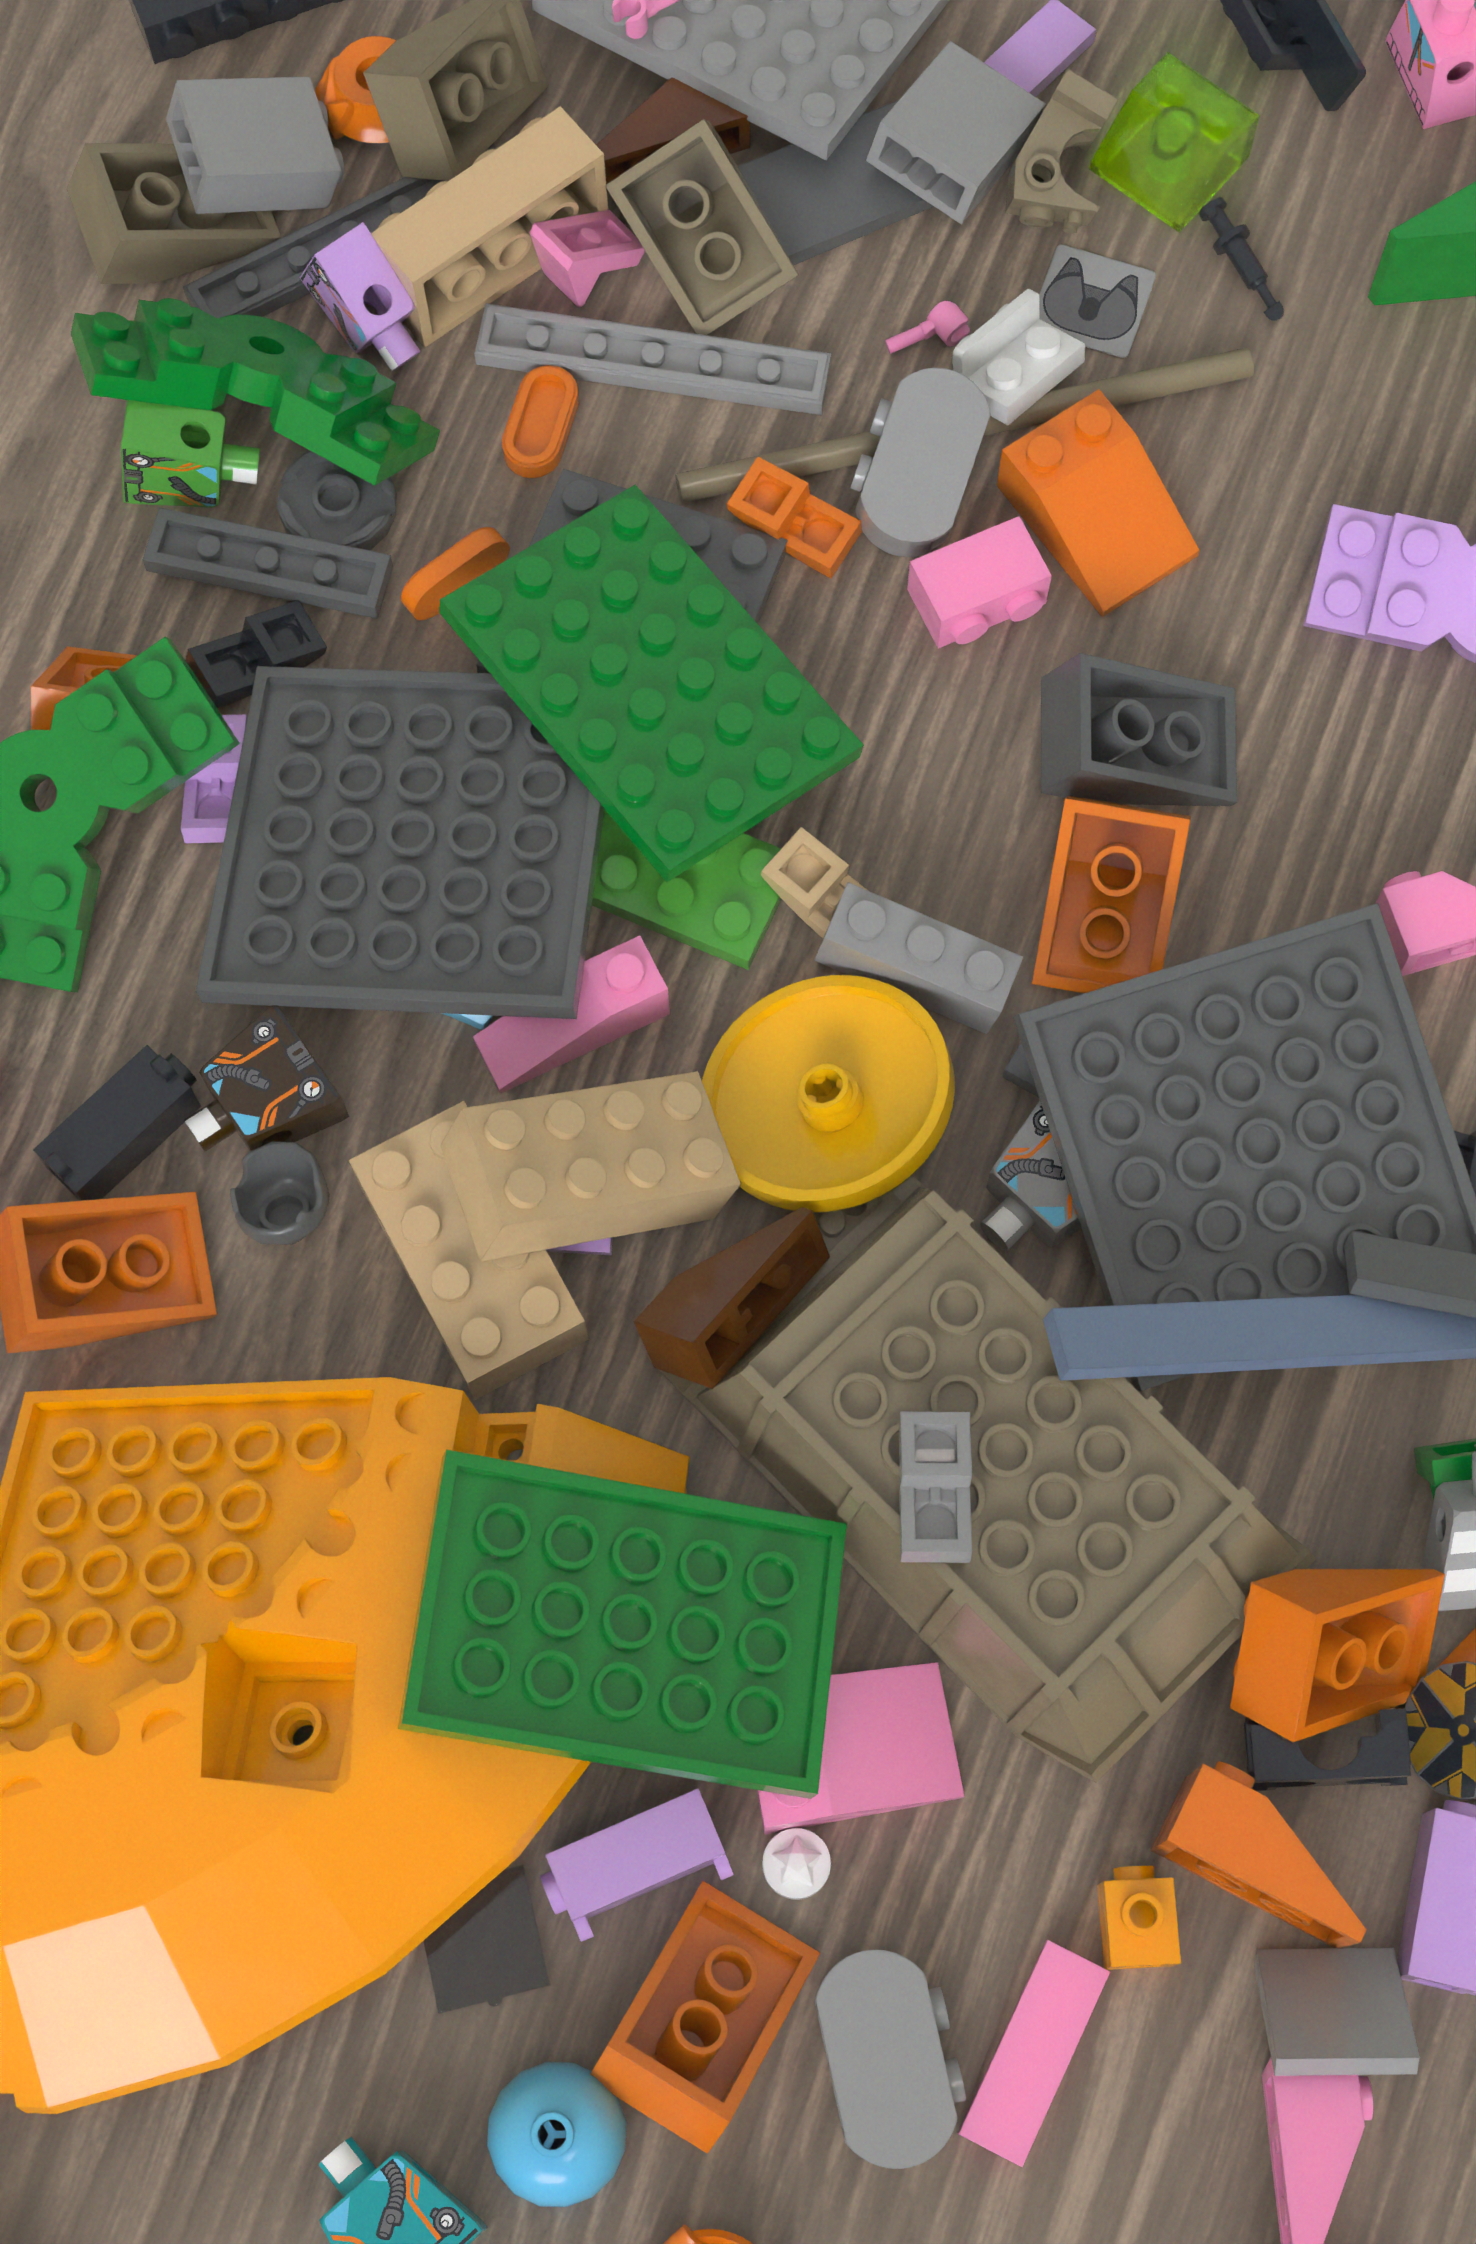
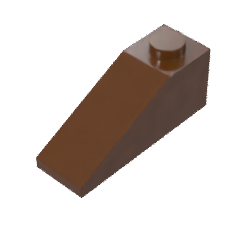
[596,77,750,193]
[633,1207,830,1389]

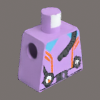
[299,222,421,371]

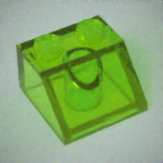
[1089,52,1260,233]

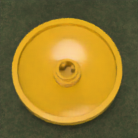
[702,975,955,1212]

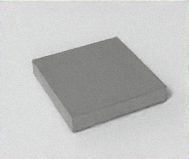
[1254,1948,1420,2076]

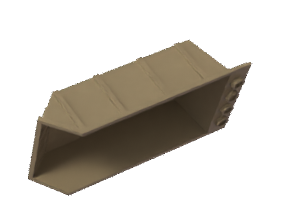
[647,1175,1316,1783]

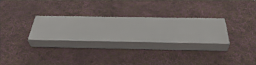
[474,303,831,415]

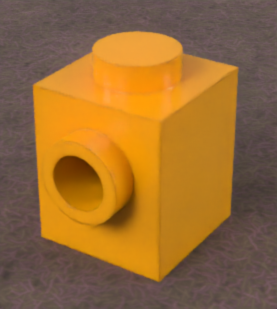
[1097,1866,1181,1970]

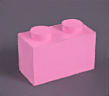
[907,516,1052,649]

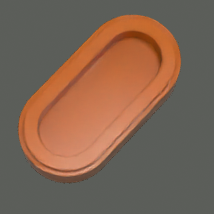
[502,365,579,478]
[401,527,510,620]

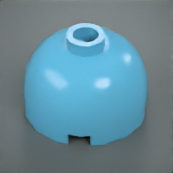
[487,2062,627,2207]

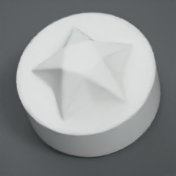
[762,1828,831,1900]

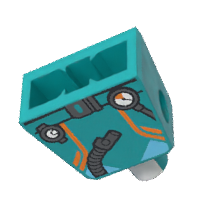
[318,2136,488,2244]

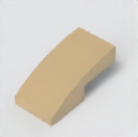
[761,827,867,938]

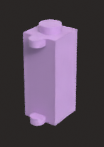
[540,1788,734,1942]
[1397,1800,1476,1996]

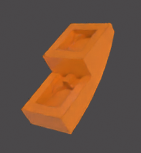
[726,457,862,579]

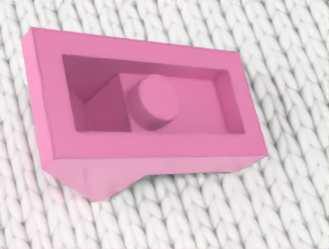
[529,210,645,308]

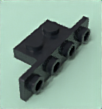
[1220,0,1366,111]

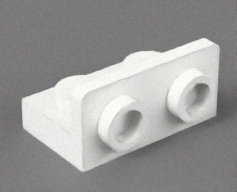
[952,289,1085,425]

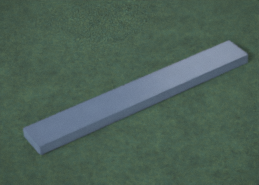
[1043,1295,1476,1381]

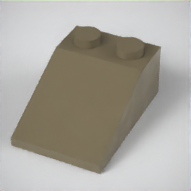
[363,0,549,181]
[605,119,799,335]
[66,143,281,284]

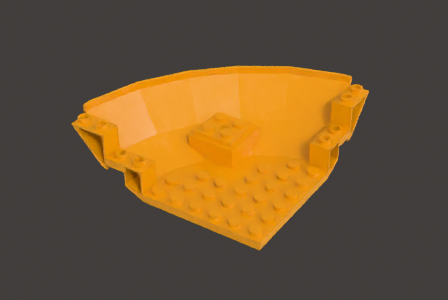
[0,1377,690,2114]

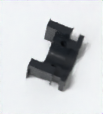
[1244,1709,1411,1791]

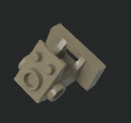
[1005,69,1118,234]

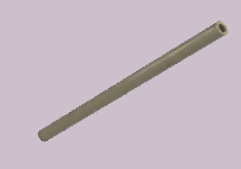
[675,347,1254,503]

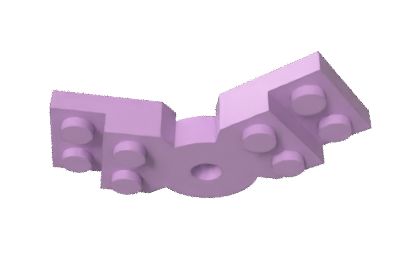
[1303,504,1476,663]

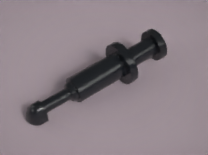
[1198,197,1284,321]

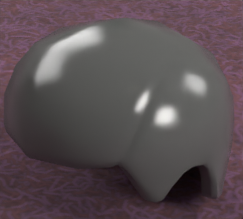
[230,1141,330,1245]

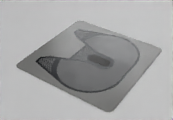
[1039,244,1156,358]

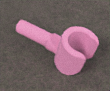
[612,0,680,39]
[885,301,970,354]

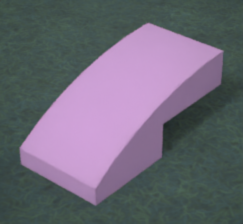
[181,714,247,843]

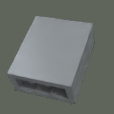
[866,41,1046,225]
[166,77,344,214]

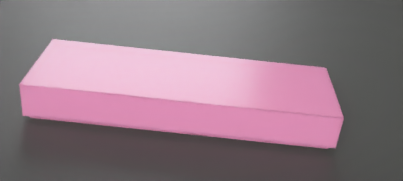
[957,1940,1110,2167]

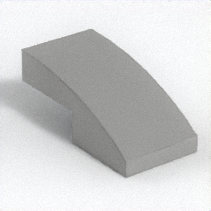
[899,1411,972,1563]

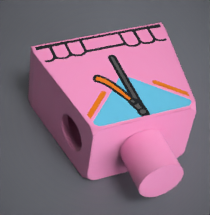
[1385,0,1476,129]

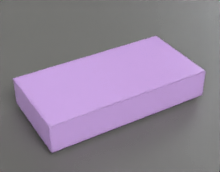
[984,0,1096,97]

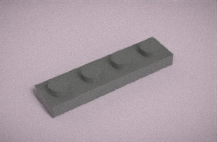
[142,507,393,619]

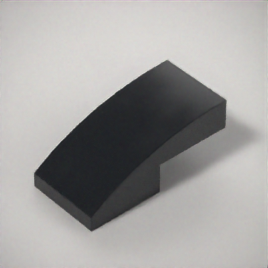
[185,600,327,708]

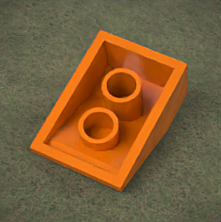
[997,389,1200,617]
[1032,795,1191,993]
[0,1192,217,1354]
[1230,1569,1445,1742]
[1150,1761,1367,1948]
[590,1881,820,2154]

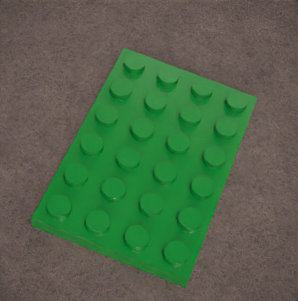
[439,484,864,883]
[398,1449,847,1799]

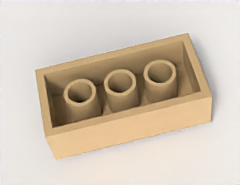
[371,106,608,347]
[441,1071,741,1261]
[349,1101,589,1400]

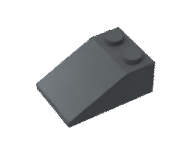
[1041,653,1237,806]

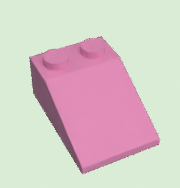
[757,1662,965,1835]

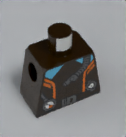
[184,1005,349,1152]

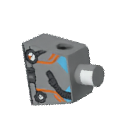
[980,1101,1082,1251]

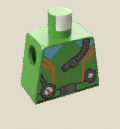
[121,400,260,508]

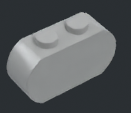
[850,368,991,557]
[814,1950,966,2169]

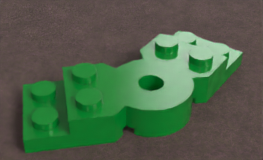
[71,298,440,486]
[0,637,240,992]

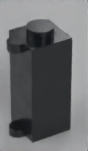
[33,1045,201,1201]

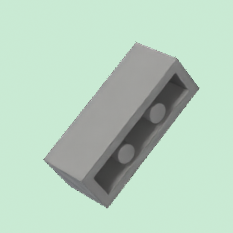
[814,882,1023,1034]

